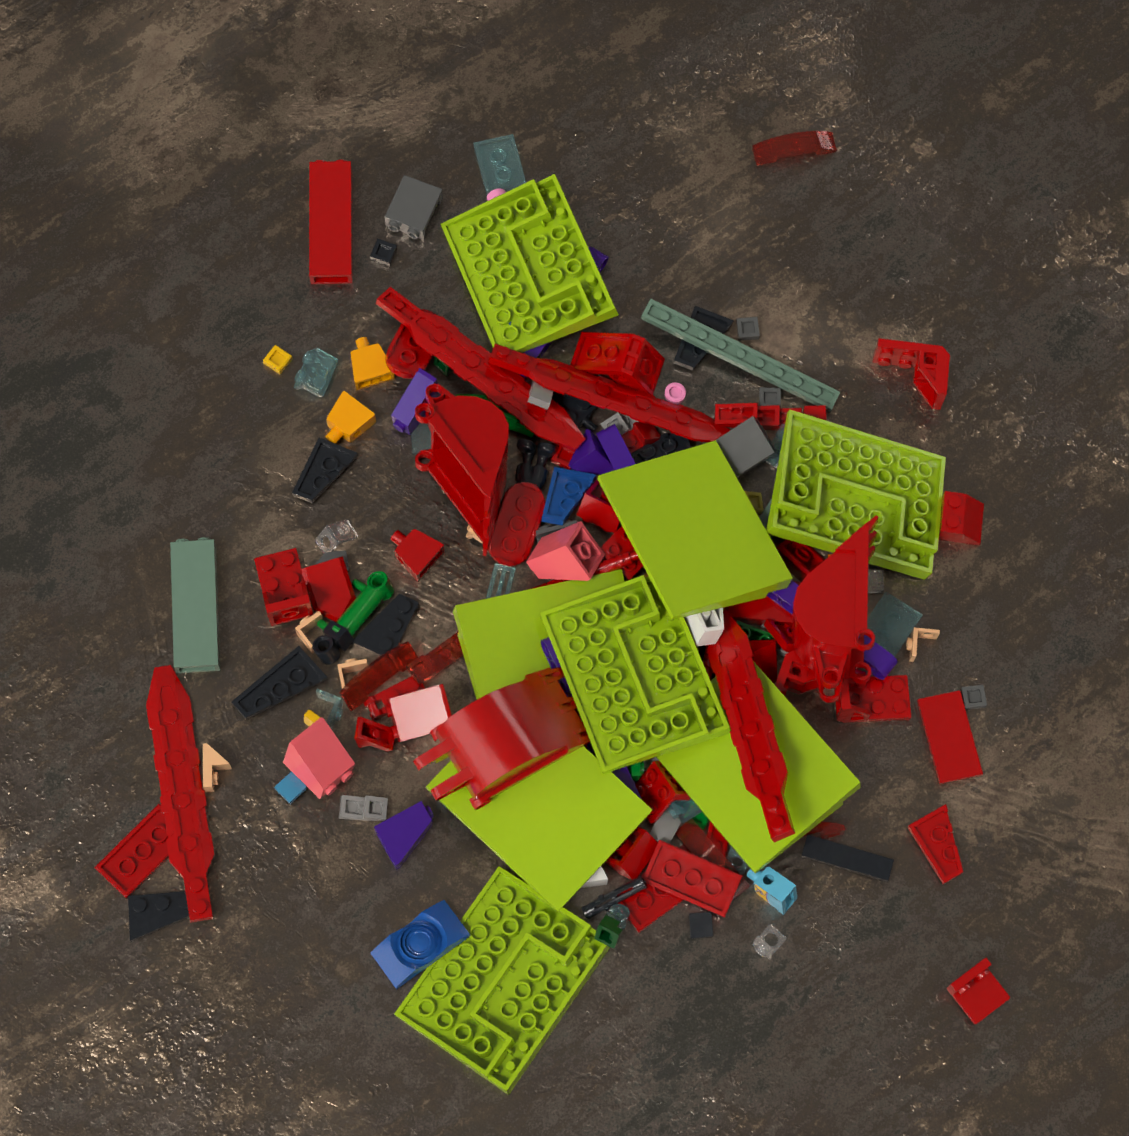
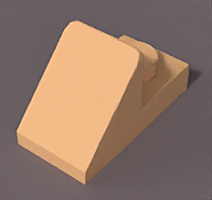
[203,743,232,792]

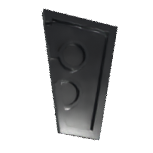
[631,432,691,464]
[352,594,419,661]

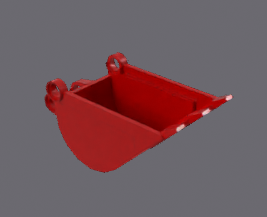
[415,384,509,556]
[792,515,879,703]
[413,667,590,810]

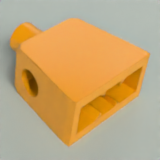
[350,337,395,391]
[325,391,376,444]

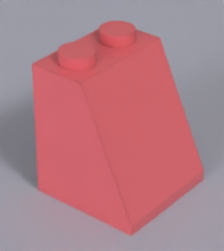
[526,521,605,581]
[283,717,355,799]

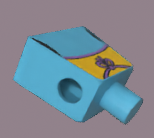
[747,866,797,915]

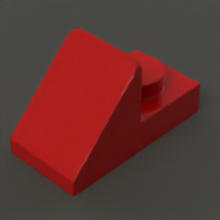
[621,422,661,454]
[354,716,394,752]

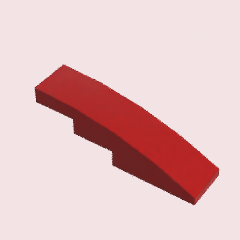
[715,403,802,431]

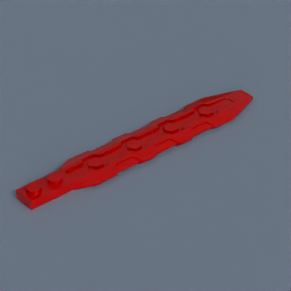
[376,287,586,451]
[488,344,730,442]
[707,610,795,842]
[146,665,214,923]

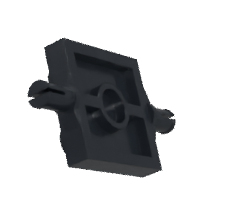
[552,391,598,433]

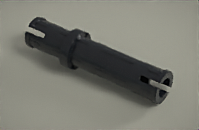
[581,875,648,920]

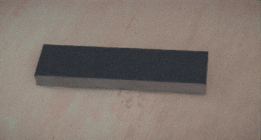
[801,834,894,882]

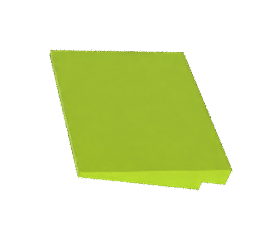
[441,174,619,353]
[766,409,946,580]
[597,440,793,620]
[453,569,625,699]
[540,575,730,774]
[656,662,861,874]
[426,746,652,912]
[394,866,610,1095]

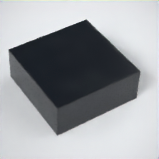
[370,238,397,266]

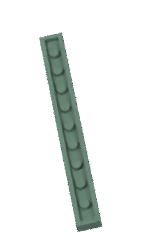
[641,299,840,412]

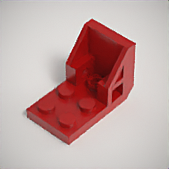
[570,332,665,394]
[872,338,950,410]
[254,548,313,626]
[775,650,818,696]
[834,669,911,723]

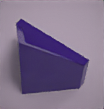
[568,429,615,475]

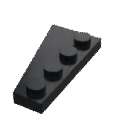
[231,646,328,720]

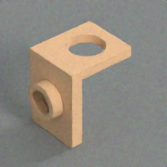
[295,611,323,654]
[906,627,940,662]
[337,658,369,695]

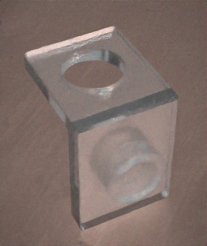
[315,520,358,553]
[752,924,787,959]

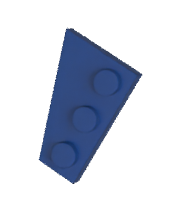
[542,467,596,526]

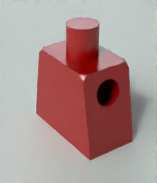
[390,529,445,582]

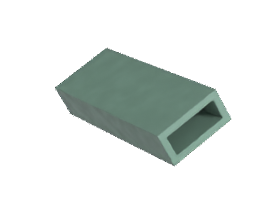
[170,537,221,674]

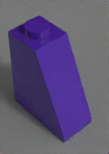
[391,368,441,435]
[374,801,434,870]

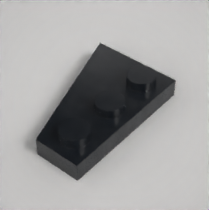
[673,306,734,371]
[292,437,358,503]
[128,891,189,942]

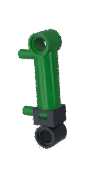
[312,571,395,665]

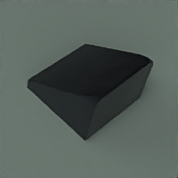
[688,912,713,939]

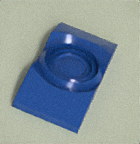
[371,900,471,990]

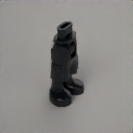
[515,439,556,490]

